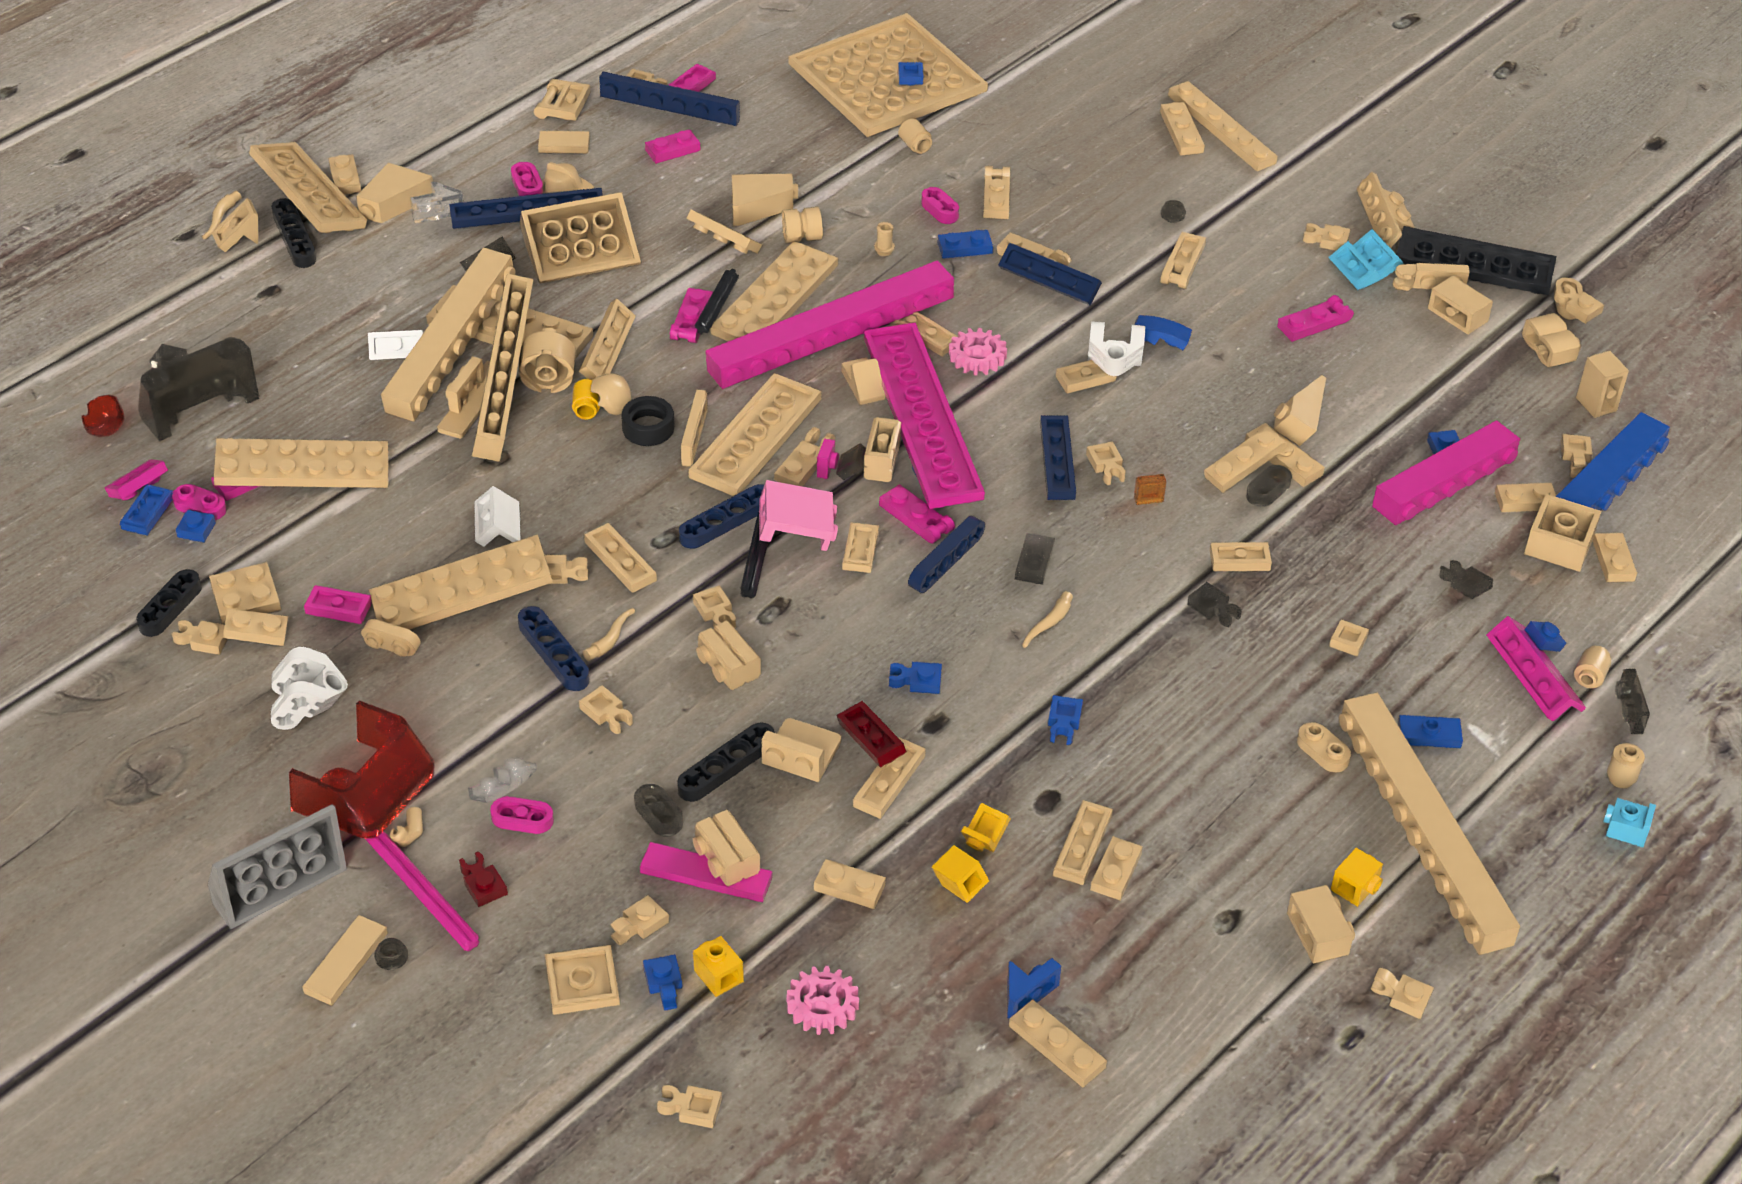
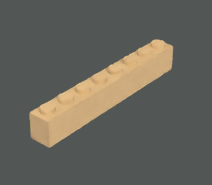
[381,247,516,422]
[472,274,533,462]

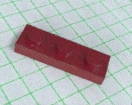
[836,701,907,767]

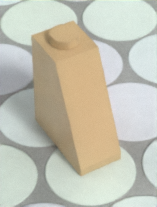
[356,163,435,223]
[732,174,798,226]

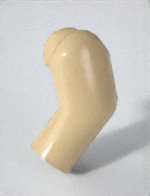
[390,807,423,847]

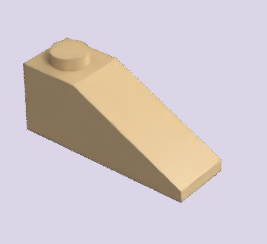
[1273,375,1326,446]

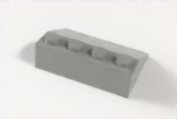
[208,804,347,929]

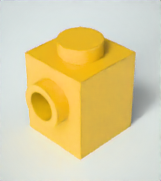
[932,845,989,903]
[1331,847,1383,907]
[693,936,744,997]

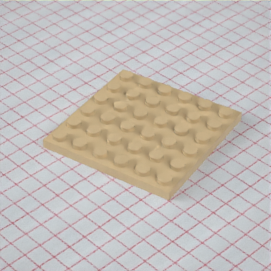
[789,13,988,137]

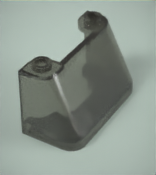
[138,337,260,441]

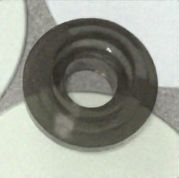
[1160,200,1186,223]
[374,938,408,970]

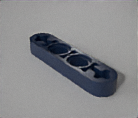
[679,484,764,549]
[908,515,985,593]
[518,606,590,691]

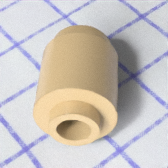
[898,118,932,154]
[1574,646,1611,688]
[1607,743,1645,788]

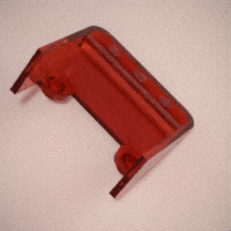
[289,700,435,839]

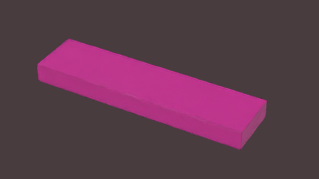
[640,842,772,903]

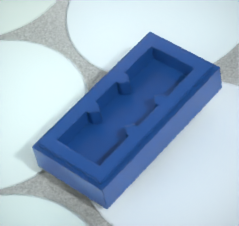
[120,484,173,536]
[1398,715,1463,748]

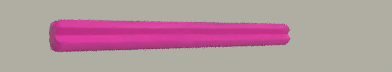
[360,820,479,951]

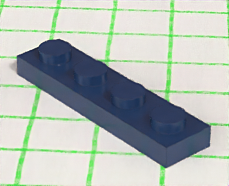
[998,242,1102,306]
[1040,415,1076,500]

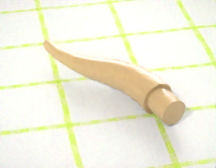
[202,191,242,240]
[1022,591,1073,648]
[583,608,635,661]

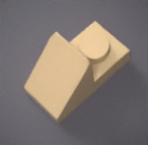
[211,198,258,252]
[841,357,886,405]

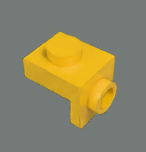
[961,803,1011,852]

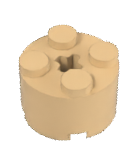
[519,328,576,393]

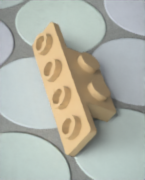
[1357,172,1415,248]
[437,356,490,439]

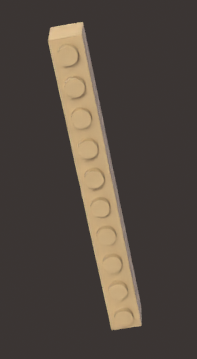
[1339,692,1520,955]

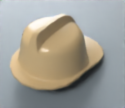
[542,162,594,194]

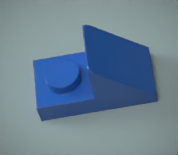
[1007,958,1061,1019]

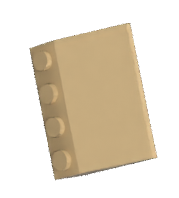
[520,192,641,284]

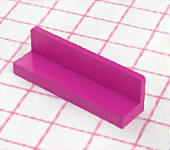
[1486,616,1586,721]

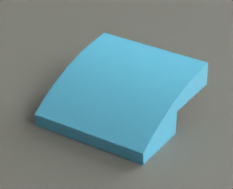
[1328,229,1404,290]

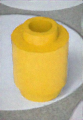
[572,379,600,420]

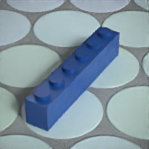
[1556,412,1670,511]

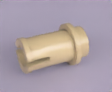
[874,222,895,256]

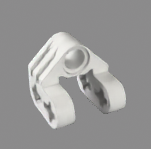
[1088,321,1145,376]
[271,647,348,730]

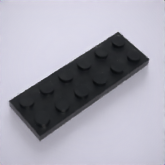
[1396,226,1557,296]

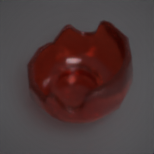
[81,394,125,437]

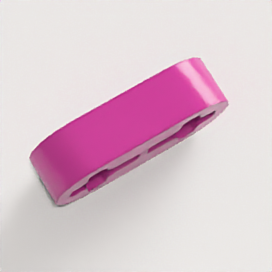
[921,187,959,224]

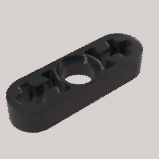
[136,569,202,637]

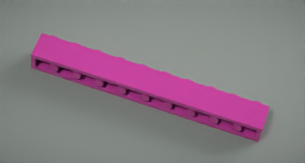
[705,260,954,389]

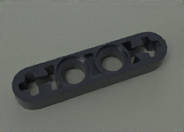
[271,198,316,268]
[677,722,775,802]

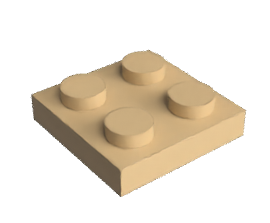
[209,562,281,624]

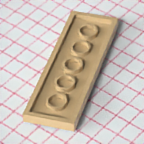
[249,142,367,233]
[711,241,838,341]
[426,285,593,359]
[689,373,821,496]
[214,438,388,488]
[369,534,553,630]

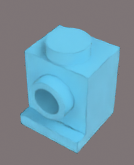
[1603,798,1656,847]

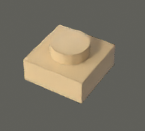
[1329,620,1369,656]

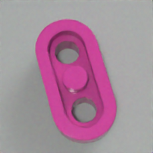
[511,162,543,196]
[172,484,227,520]
[490,796,554,834]

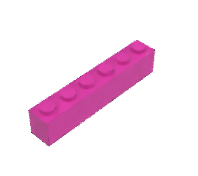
[1372,420,1520,526]

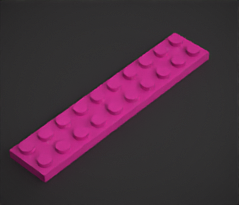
[864,322,985,509]

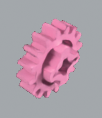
[949,328,1007,375]
[787,966,859,1035]

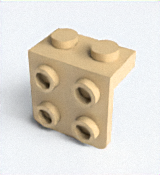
[762,718,841,782]

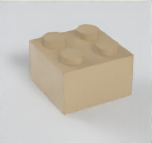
[1524,494,1602,572]

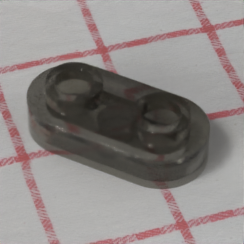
[1246,465,1292,507]
[634,784,683,836]

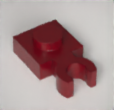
[459,851,508,907]

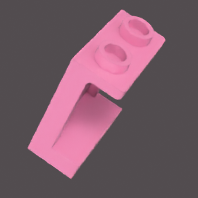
[759,480,838,551]

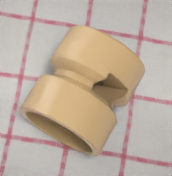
[782,207,823,243]

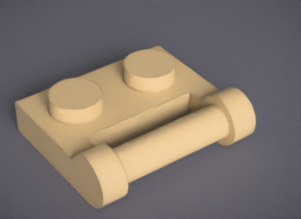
[534,79,591,121]

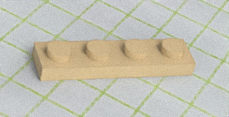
[579,299,636,380]

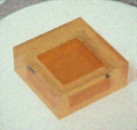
[1134,474,1167,505]

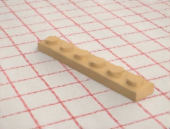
[1168,81,1277,171]

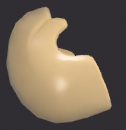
[591,374,631,415]

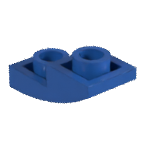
[1134,315,1192,351]

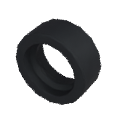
[621,396,674,446]

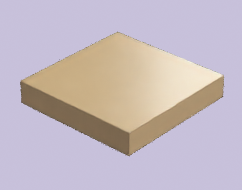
[545,945,620,1015]

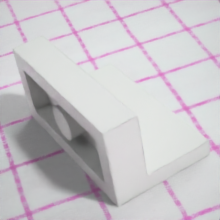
[368,330,424,360]
[474,486,520,547]

